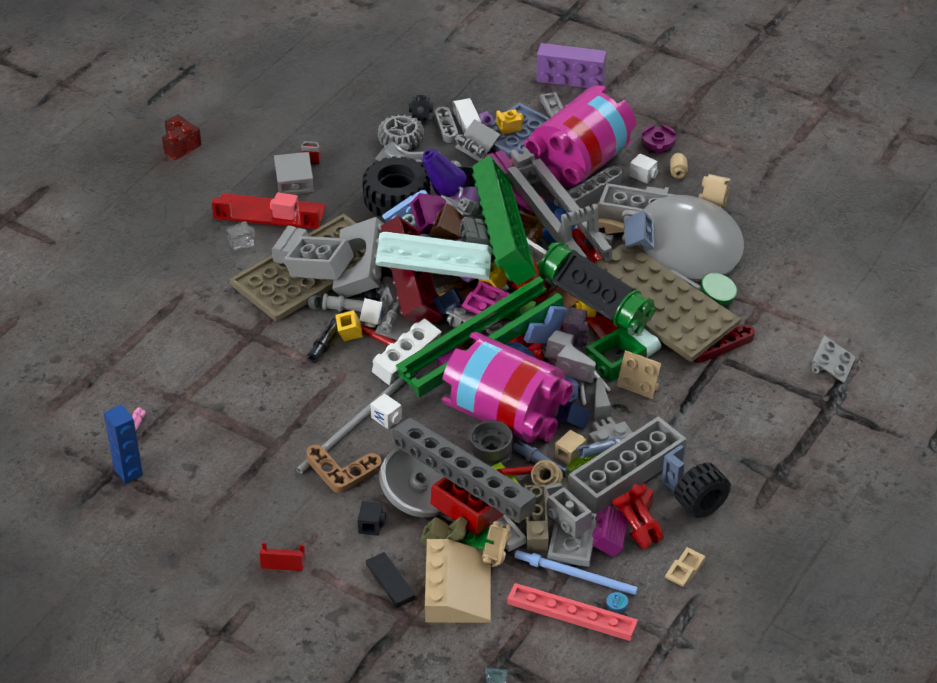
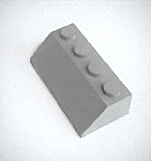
[598,183,674,223]

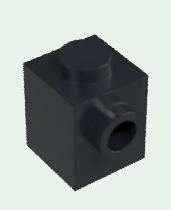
[358,501,386,536]

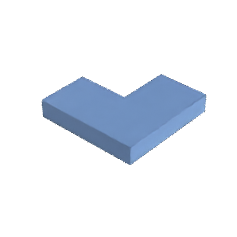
[524,306,568,343]

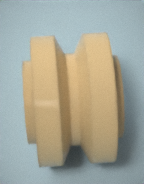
[531,460,563,486]

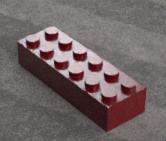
[381,215,443,325]

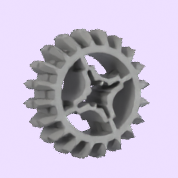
[378,114,424,151]

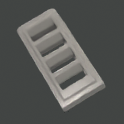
[594,377,611,421]

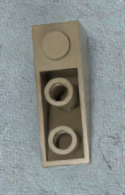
[525,485,549,552]

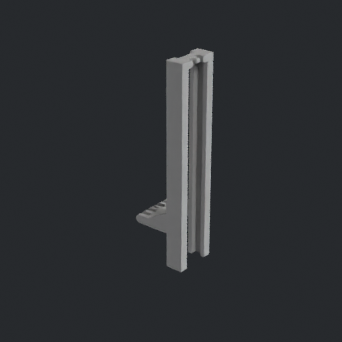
[508,158,612,262]

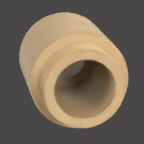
[670,153,688,179]

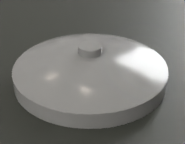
[379,447,443,517]

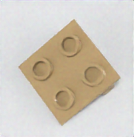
[617,350,661,399]

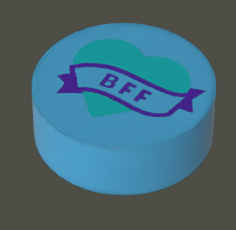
[606,592,628,614]

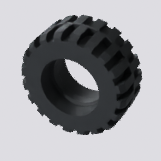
[362,156,430,218]

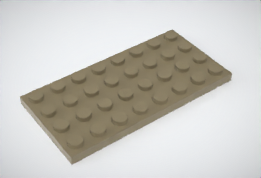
[230,214,366,322]
[595,243,741,362]

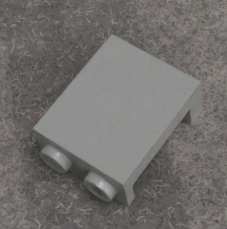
[274,152,314,194]

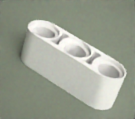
[452,98,481,134]

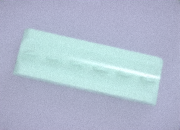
[375,232,492,280]

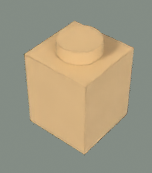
[555,430,586,467]

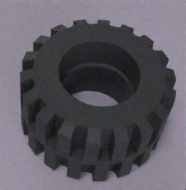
[674,462,731,518]

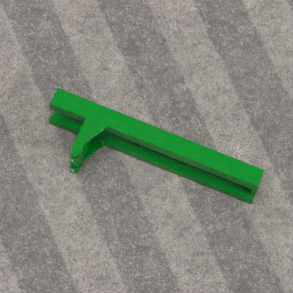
[396,276,564,398]

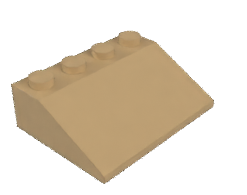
[425,539,491,623]

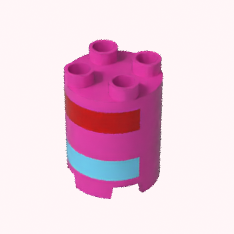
[524,85,637,188]
[442,332,574,443]

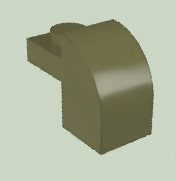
[420,516,468,546]

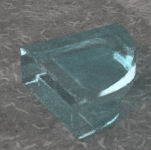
[485,668,507,683]

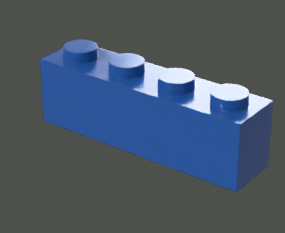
[104,404,143,483]

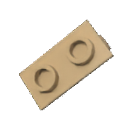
[482,521,511,568]

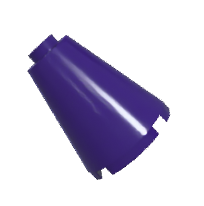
[421,149,467,197]

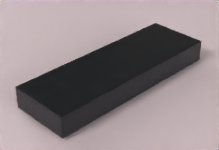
[366,552,415,608]

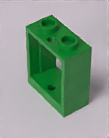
[586,327,647,382]

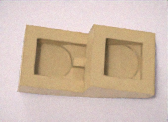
[598,218,624,234]
[665,547,706,587]

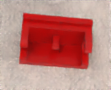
[259,542,306,571]

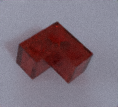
[162,114,202,160]

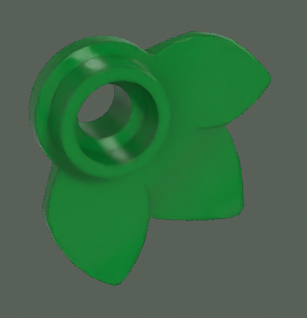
[461,526,494,550]

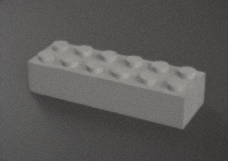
[568,416,687,514]

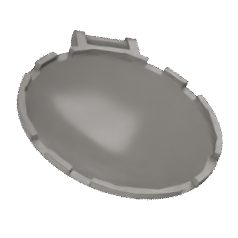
[622,195,744,282]

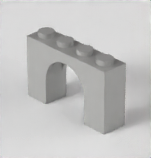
[332,217,384,298]

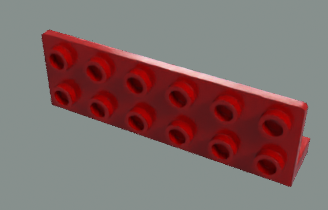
[212,193,326,229]

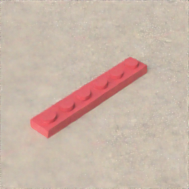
[507,583,638,641]

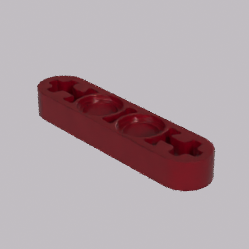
[693,324,755,363]

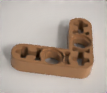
[306,445,381,493]

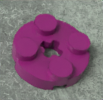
[641,125,676,154]

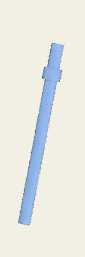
[515,550,638,595]

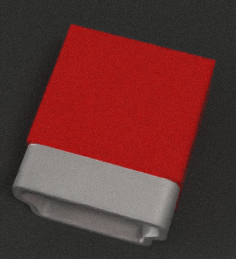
[301,141,321,164]

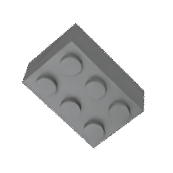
[283,236,354,280]

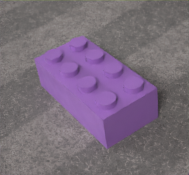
[536,43,607,88]

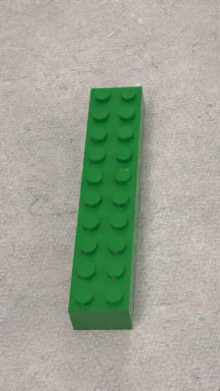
[472,155,537,286]

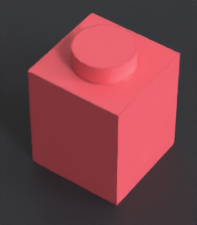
[270,192,299,221]

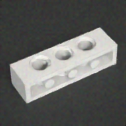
[372,318,442,385]

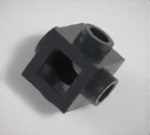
[409,95,433,120]

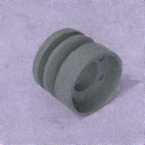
[470,420,513,468]

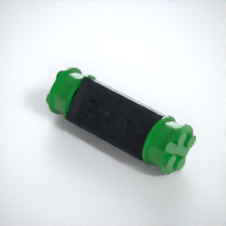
[537,242,656,336]

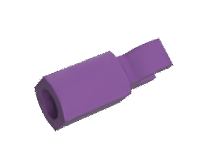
[478,111,494,126]

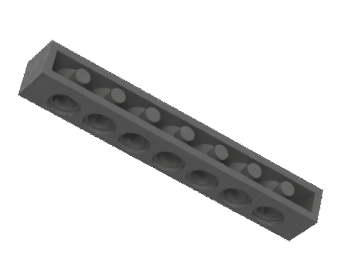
[393,418,536,523]

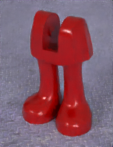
[611,484,664,550]

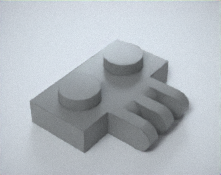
[589,417,633,444]

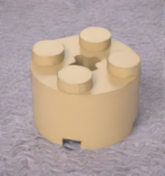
[698,174,731,208]

